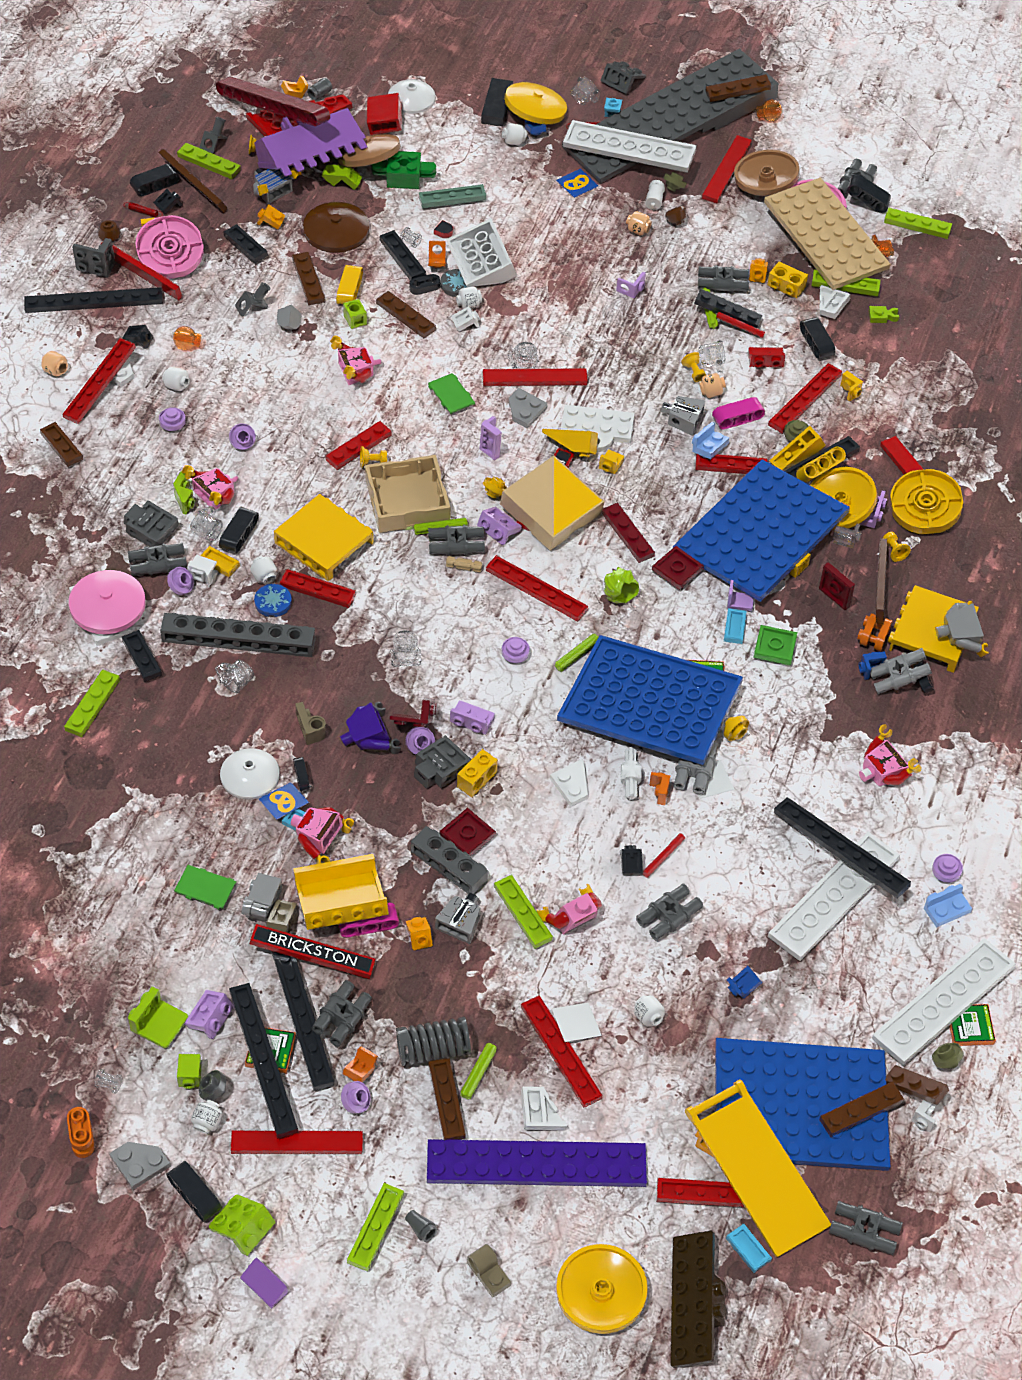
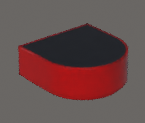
[434,220,453,238]

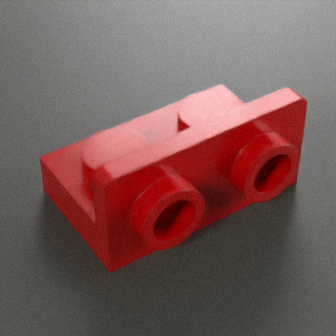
[748,347,786,367]

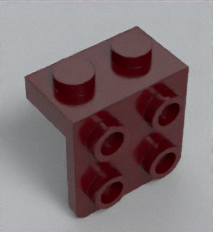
[389,698,438,727]

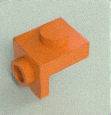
[343,1046,378,1082]

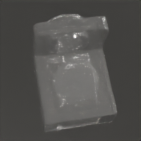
[832,524,862,548]

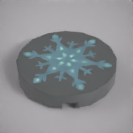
[440,269,472,297]

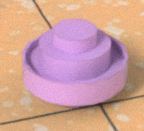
[159,408,186,431]
[229,423,256,450]
[167,567,194,595]
[502,637,530,663]
[406,727,435,754]
[932,854,963,883]
[341,1081,371,1114]

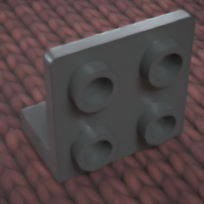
[600,61,646,94]
[72,238,115,278]

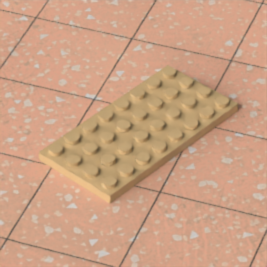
[764,177,891,290]

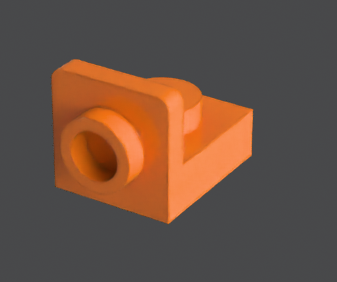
[649,772,671,805]

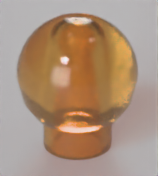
[756,99,782,122]
[173,326,202,350]

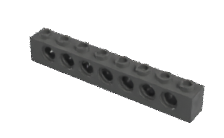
[160,613,315,657]

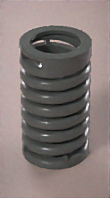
[396,1017,471,1066]

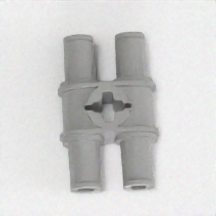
[870,648,932,695]
[674,741,717,794]

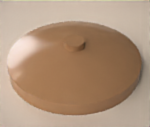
[337,134,401,167]
[734,150,800,196]

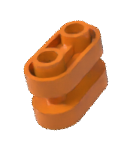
[857,613,893,652]
[67,1107,94,1158]

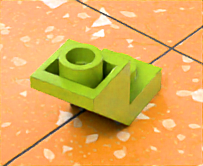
[322,164,362,190]
[173,472,195,515]

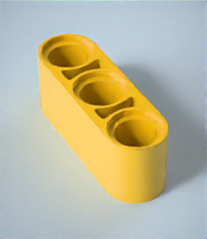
[336,265,363,304]
[796,447,846,483]

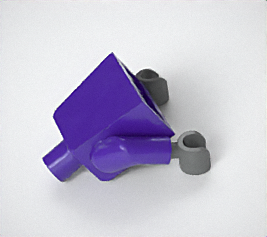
[340,702,401,754]

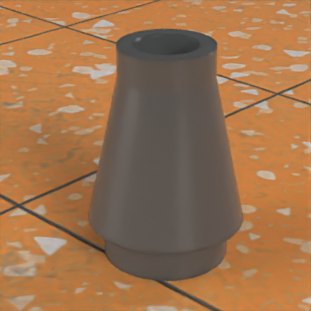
[405,1210,437,1242]

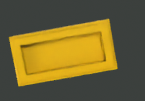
[200,546,240,577]

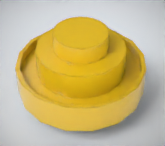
[482,476,507,498]
[723,715,749,741]

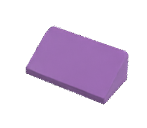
[240,1257,288,1309]

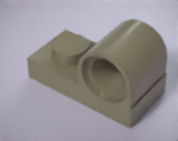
[295,702,326,745]
[266,899,297,933]
[467,1244,511,1298]

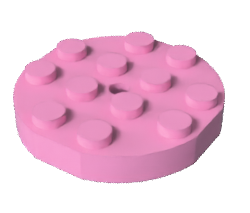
[135,215,204,279]

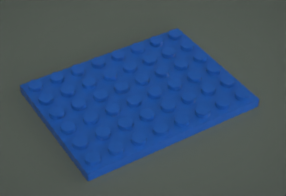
[673,459,850,602]
[557,635,743,765]
[715,1038,890,1171]

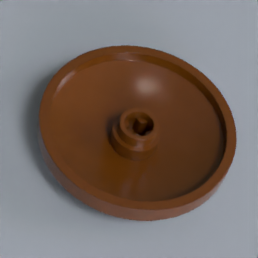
[303,202,369,253]

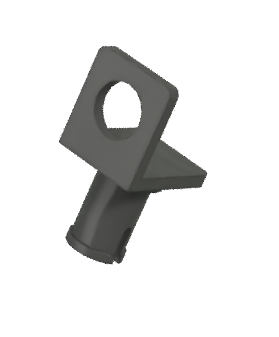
[199,117,228,154]
[235,282,271,316]

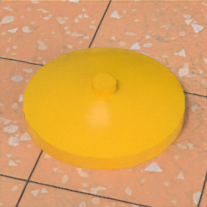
[504,82,567,124]
[810,467,878,530]
[556,1244,647,1334]

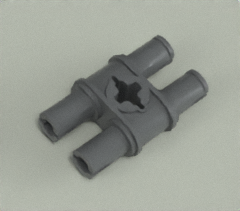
[837,158,877,202]
[698,265,749,293]
[428,524,485,556]
[128,543,187,577]
[636,883,703,941]
[312,980,372,1047]
[829,1201,903,1255]

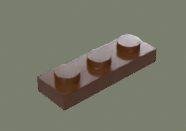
[40,422,83,467]
[885,1065,949,1105]

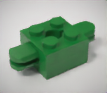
[371,151,436,189]

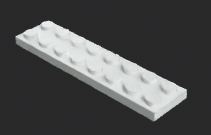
[563,120,697,173]
[768,832,900,961]
[872,938,1016,1066]

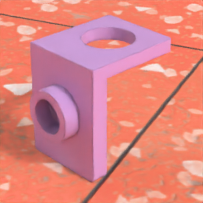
[616,272,646,298]
[727,580,753,611]

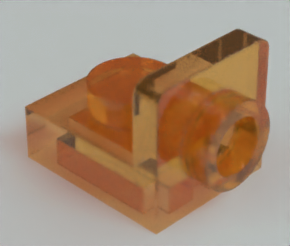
[871,235,894,257]

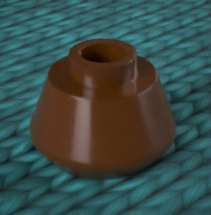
[665,205,686,226]
[98,220,121,242]

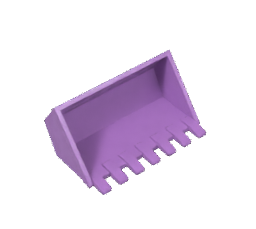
[254,108,367,177]

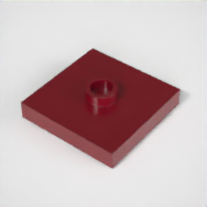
[651,546,704,590]
[819,562,855,610]
[439,807,496,856]

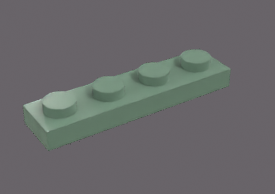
[419,184,486,208]

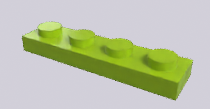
[177,143,241,179]
[884,208,952,239]
[811,269,881,296]
[64,669,120,737]
[494,875,553,949]
[347,1183,404,1272]

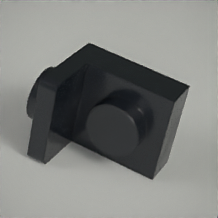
[153,189,183,215]
[122,325,153,349]
[620,845,643,874]

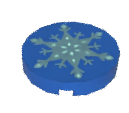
[254,584,292,617]

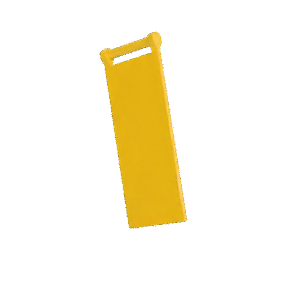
[685,1079,831,1257]

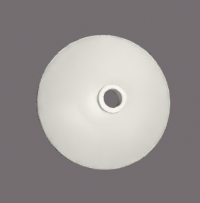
[388,79,435,114]
[220,748,280,800]

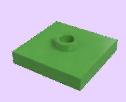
[753,625,798,665]

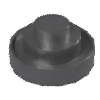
[199,1070,226,1101]

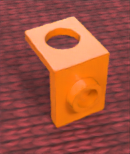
[428,241,446,268]

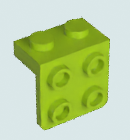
[128,986,188,1048]
[209,1195,276,1256]

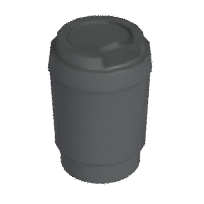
[307,78,332,100]

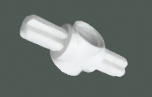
[620,747,641,800]

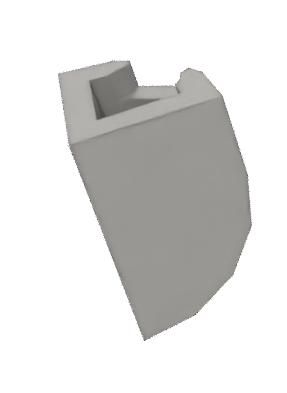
[277,304,302,330]

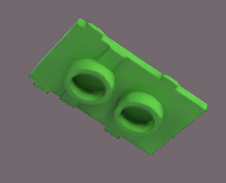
[428,373,475,414]
[174,865,236,909]

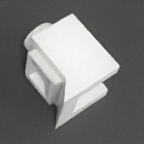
[187,555,218,588]

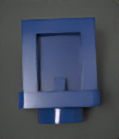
[524,119,546,135]
[858,651,887,680]
[726,966,763,999]

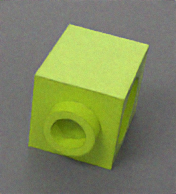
[343,299,367,329]
[177,1054,202,1089]

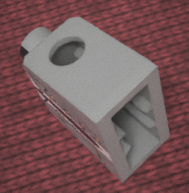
[661,396,705,436]
[435,893,481,944]

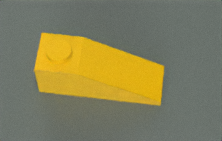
[769,426,826,471]
[542,429,598,457]

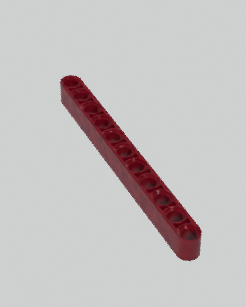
[216,76,330,126]

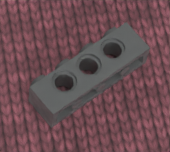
[411,826,488,894]

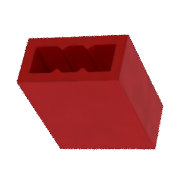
[367,93,402,135]

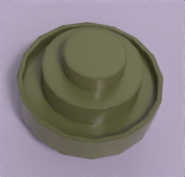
[663,172,687,191]
[784,420,809,442]
[932,1043,964,1069]

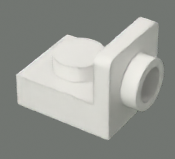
[451,306,480,331]
[911,1100,936,1132]

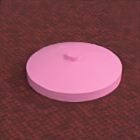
[69,570,145,634]

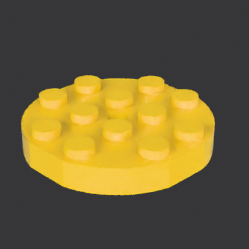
[890,469,963,534]

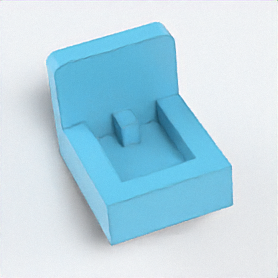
[604,98,622,117]

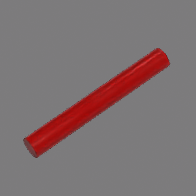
[716,311,765,338]
[642,833,685,878]

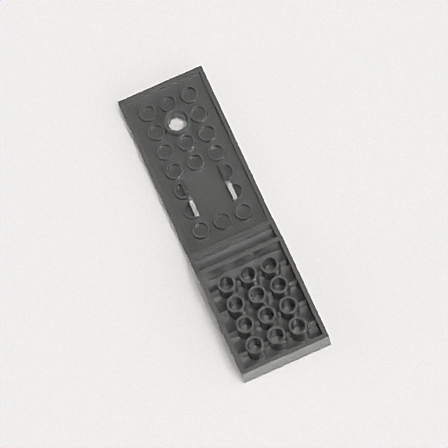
[562,48,779,183]

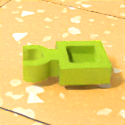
[868,306,899,323]

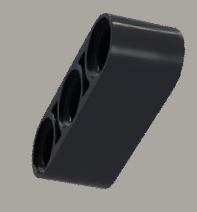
[130,164,180,197]
[847,174,891,213]
[800,317,836,359]
[218,507,259,554]
[166,1161,222,1222]

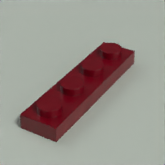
[602,502,655,563]

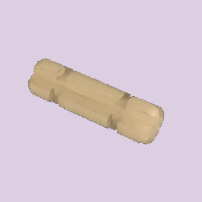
[446,556,482,572]

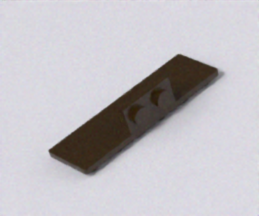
[670,1230,726,1368]

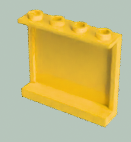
[274,494,373,581]
[888,585,979,673]
[293,854,389,930]

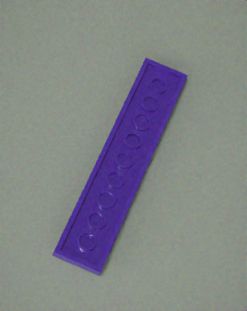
[427,1139,647,1187]

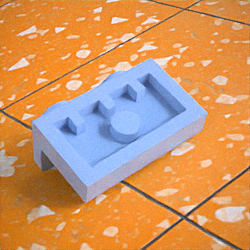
[692,422,729,459]
[924,884,972,928]

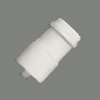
[645,180,665,210]

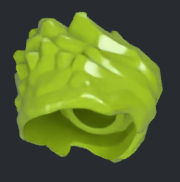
[603,567,639,604]

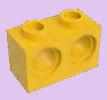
[767,262,808,299]
[457,749,498,797]

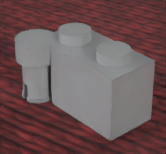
[242,873,282,922]

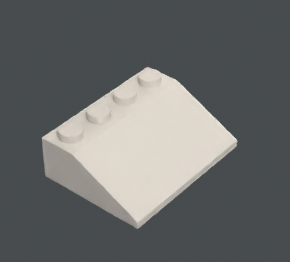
[446,218,518,287]

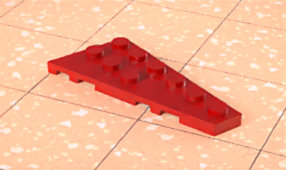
[246,94,352,137]

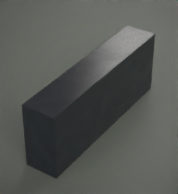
[481,78,513,127]

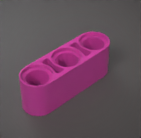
[712,397,765,429]
[338,903,399,938]

